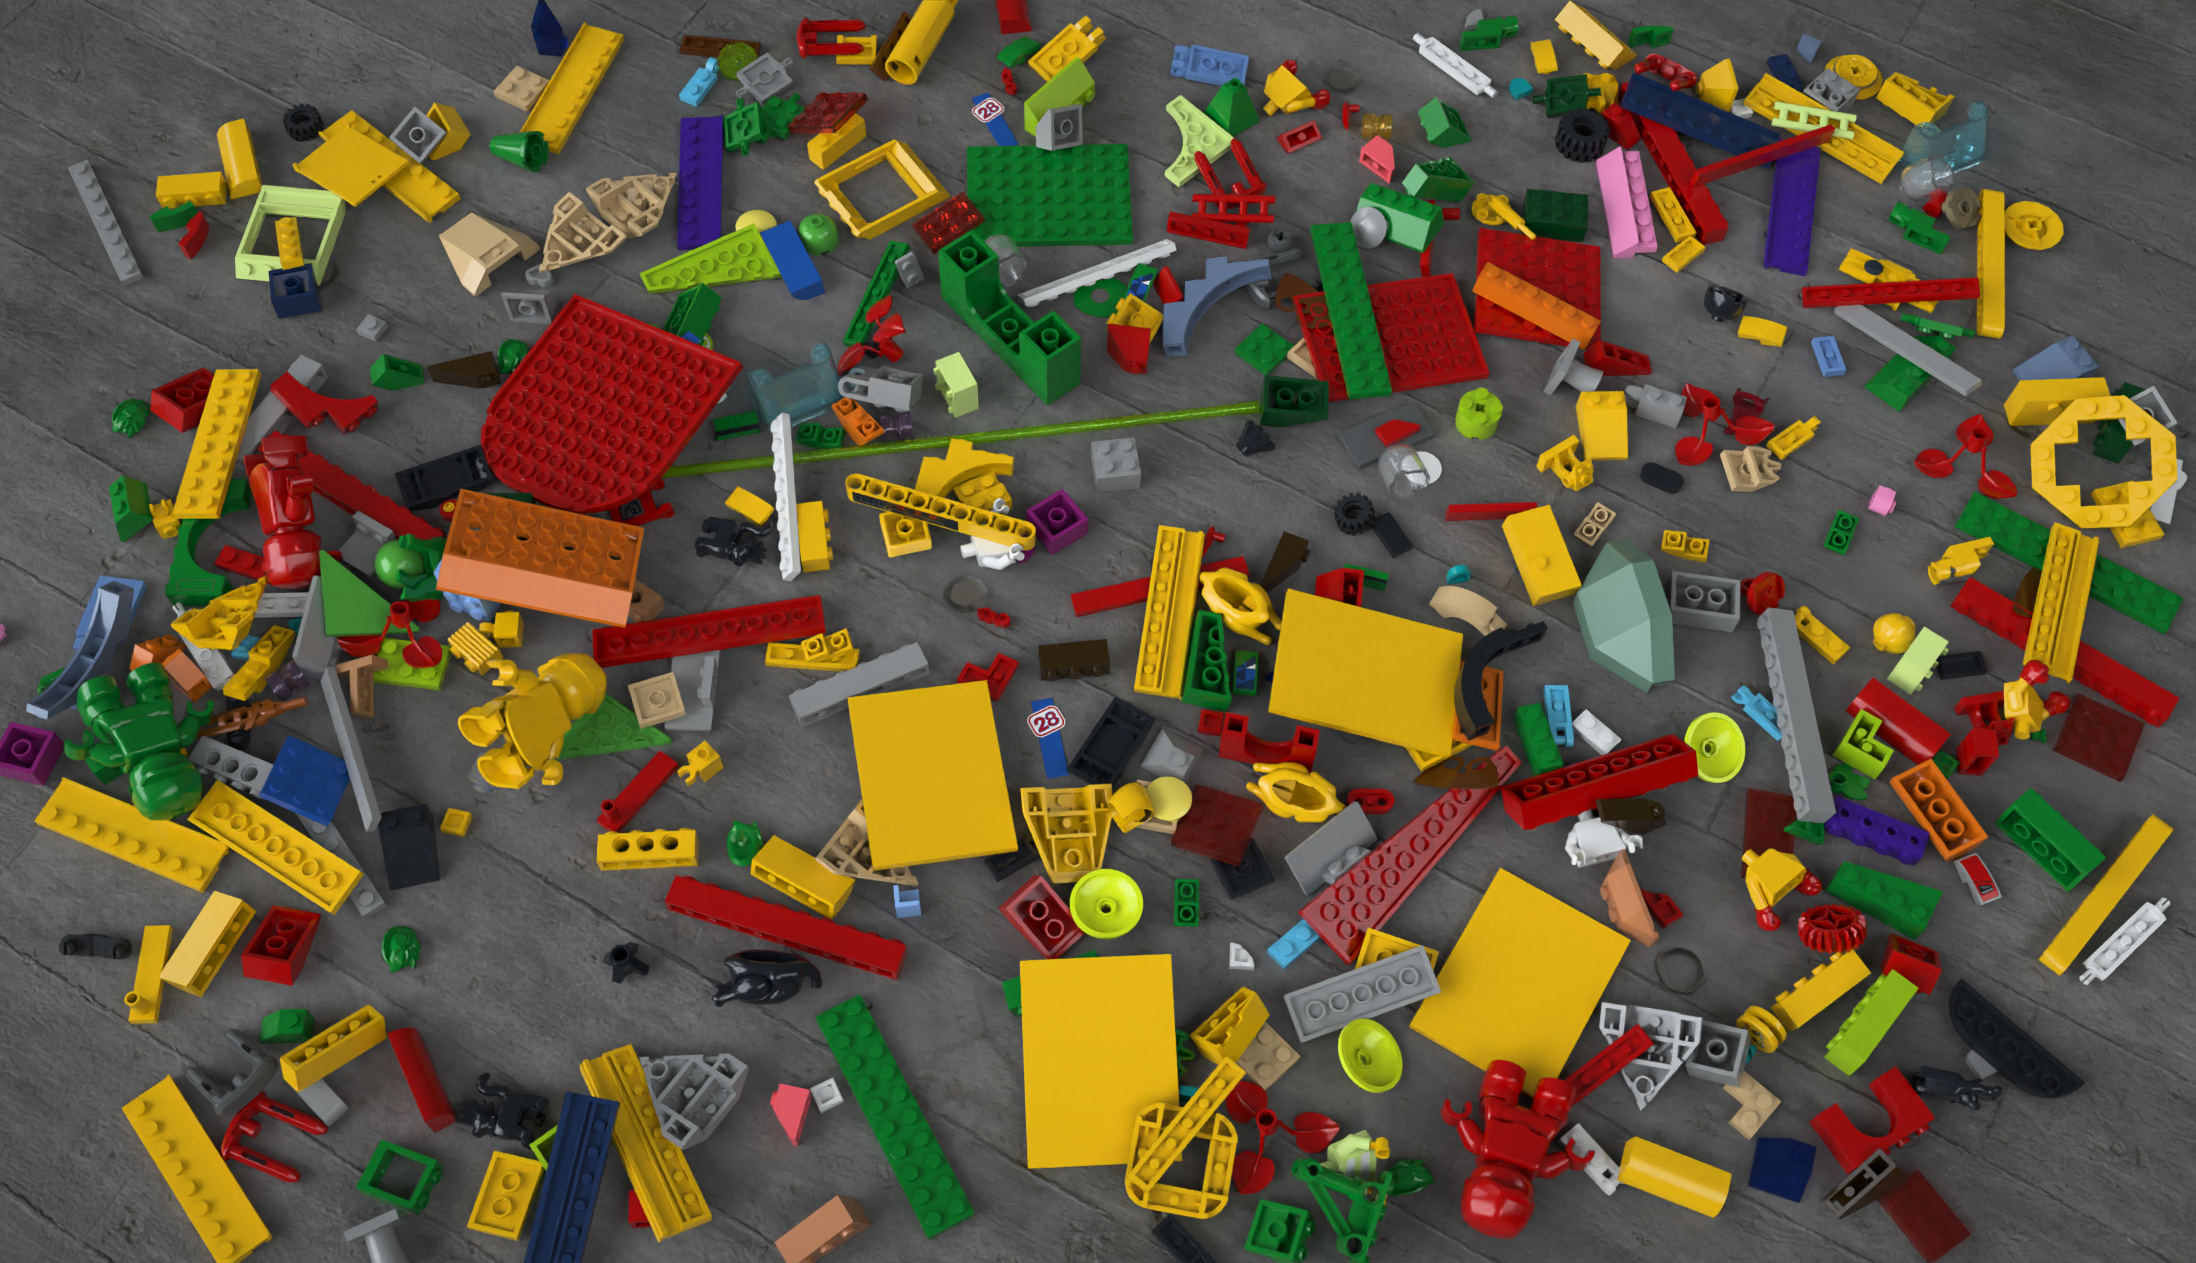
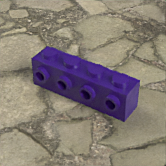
[1824,796,1929,866]

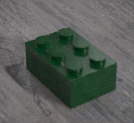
[1521,189,1588,243]
[2092,382,2146,464]

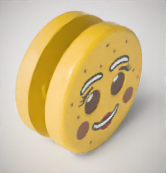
[1736,1006,1787,1053]

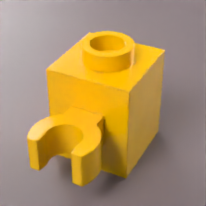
[149,499,182,540]
[479,610,524,648]
[677,740,724,786]

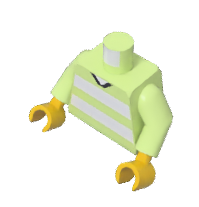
[1320,1130,1390,1205]

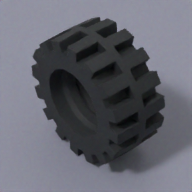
[283,104,324,142]
[1334,493,1375,536]

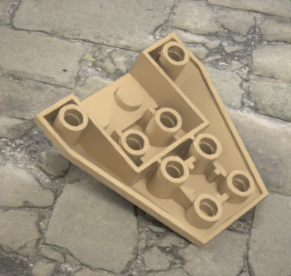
[439,212,541,297]

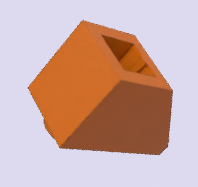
[129,635,186,671]
[162,649,212,703]

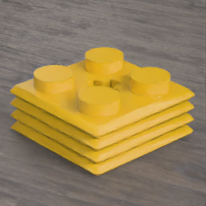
[879,505,932,557]

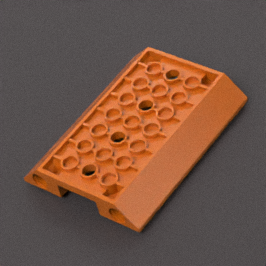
[436,489,644,628]

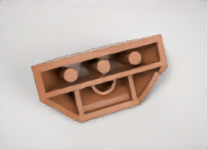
[1600,849,1659,947]

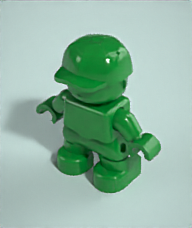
[64,663,214,821]

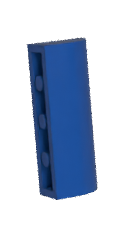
[760,220,825,300]

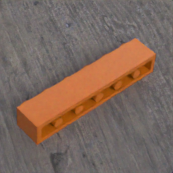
[1472,262,1601,350]

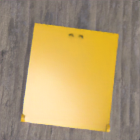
[293,121,409,207]

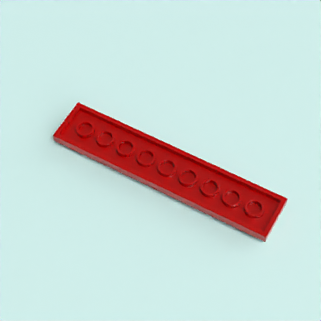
[592,595,826,668]

